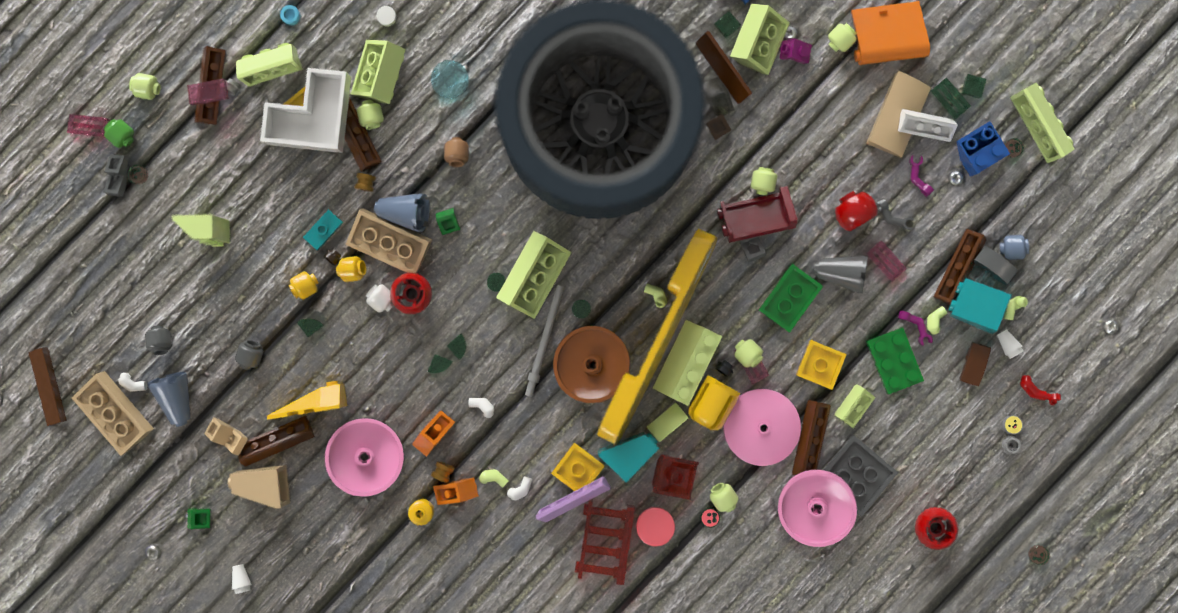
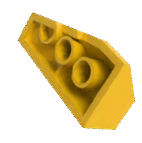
[267,381,348,420]

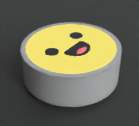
[1002,415,1023,434]

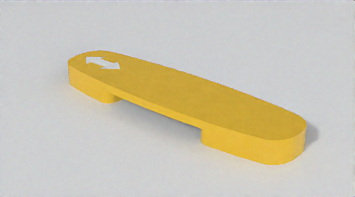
[597,229,717,445]

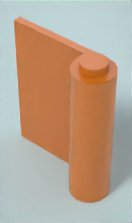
[851,1,930,65]

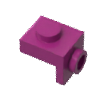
[779,38,812,64]

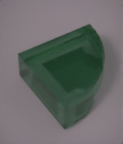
[296,318,324,337]
[447,333,466,360]
[428,354,453,373]

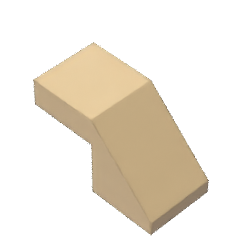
[204,417,248,456]

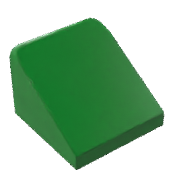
[435,208,460,235]
[187,508,210,530]

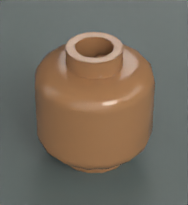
[444,137,469,167]

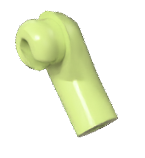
[644,283,667,308]
[1004,296,1028,320]
[927,306,948,335]
[479,469,509,488]

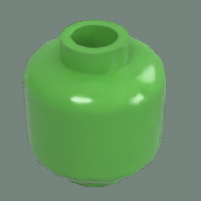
[104,119,134,148]

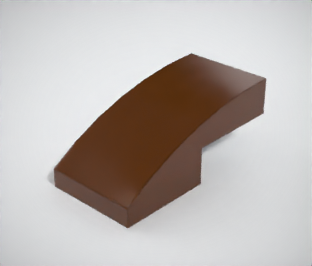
[959,342,991,387]

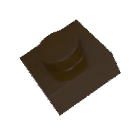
[705,114,732,140]

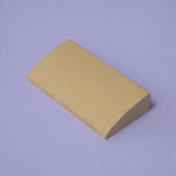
[866,71,931,158]
[345,208,432,273]
[72,371,154,456]

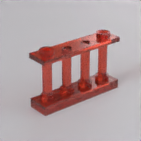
[575,499,635,585]

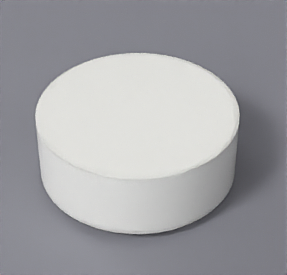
[376,6,396,26]

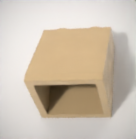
[228,465,290,509]

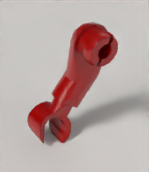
[1020,375,1061,405]

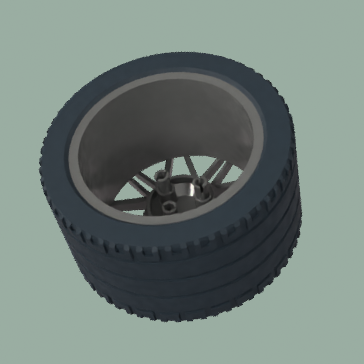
[494,0,706,219]

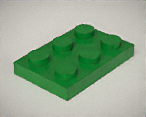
[758,264,823,333]
[866,327,924,395]

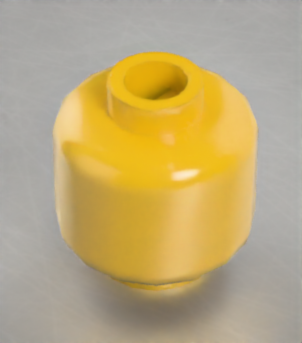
[336,256,367,282]
[288,271,319,300]
[408,499,435,526]

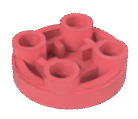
[636,507,675,547]

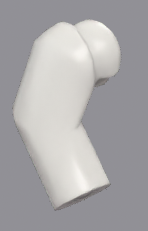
[118,373,148,392]
[469,398,494,418]
[507,476,533,500]

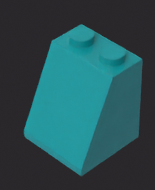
[948,278,1011,334]
[598,432,659,482]

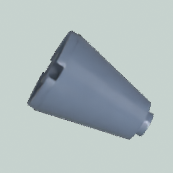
[374,193,430,232]
[147,371,190,427]

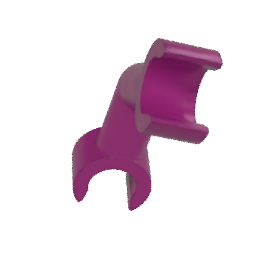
[909,155,934,197]
[898,311,933,346]

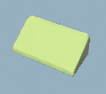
[834,384,876,429]
[647,402,689,442]

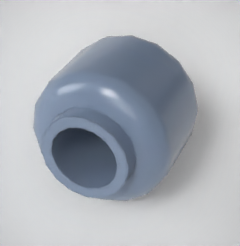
[1000,235,1029,260]

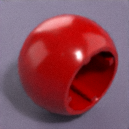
[835,191,878,232]
[390,273,432,315]
[915,507,959,550]

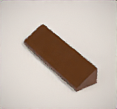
[696,31,752,104]
[194,46,226,125]
[344,97,382,172]
[933,229,987,305]
[28,347,67,426]
[792,400,831,475]
[238,416,315,467]

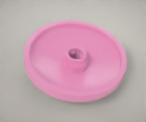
[723,389,801,466]
[325,419,404,496]
[778,470,857,547]

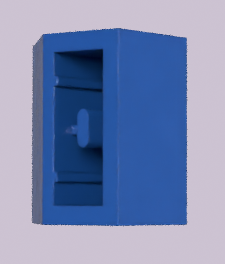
[956,121,1010,177]

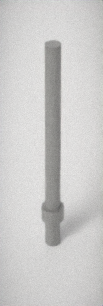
[525,285,564,397]

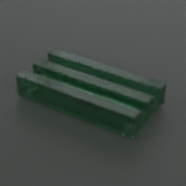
[931,77,971,119]

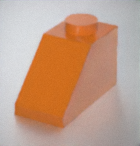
[412,410,455,457]
[433,478,479,505]

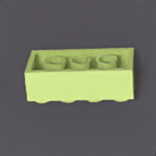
[1010,82,1075,163]
[496,231,572,319]
[653,320,722,406]

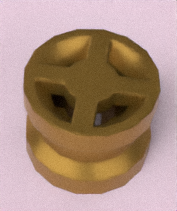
[354,173,376,192]
[431,461,454,483]

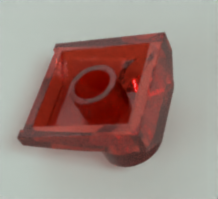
[652,454,699,500]

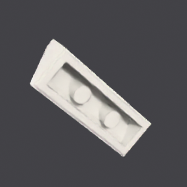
[898,109,958,142]

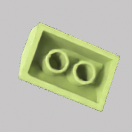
[730,4,790,75]
[351,40,406,104]
[236,43,303,87]
[172,215,230,247]

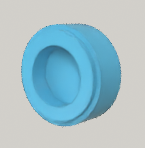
[280,5,301,26]

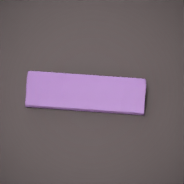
[536,477,611,522]

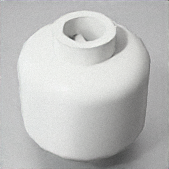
[366,284,394,312]

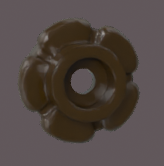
[324,249,341,266]

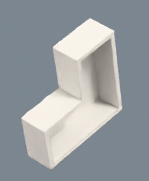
[260,68,351,153]

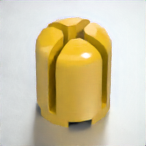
[688,375,740,431]

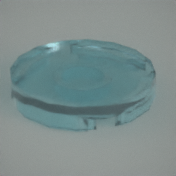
[431,60,469,99]

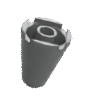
[814,255,868,293]

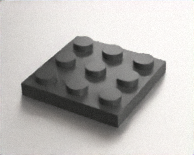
[823,435,899,517]

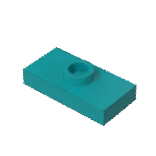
[303,209,344,251]

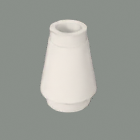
[997,330,1023,359]
[232,564,252,594]

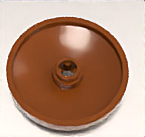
[553,326,631,403]

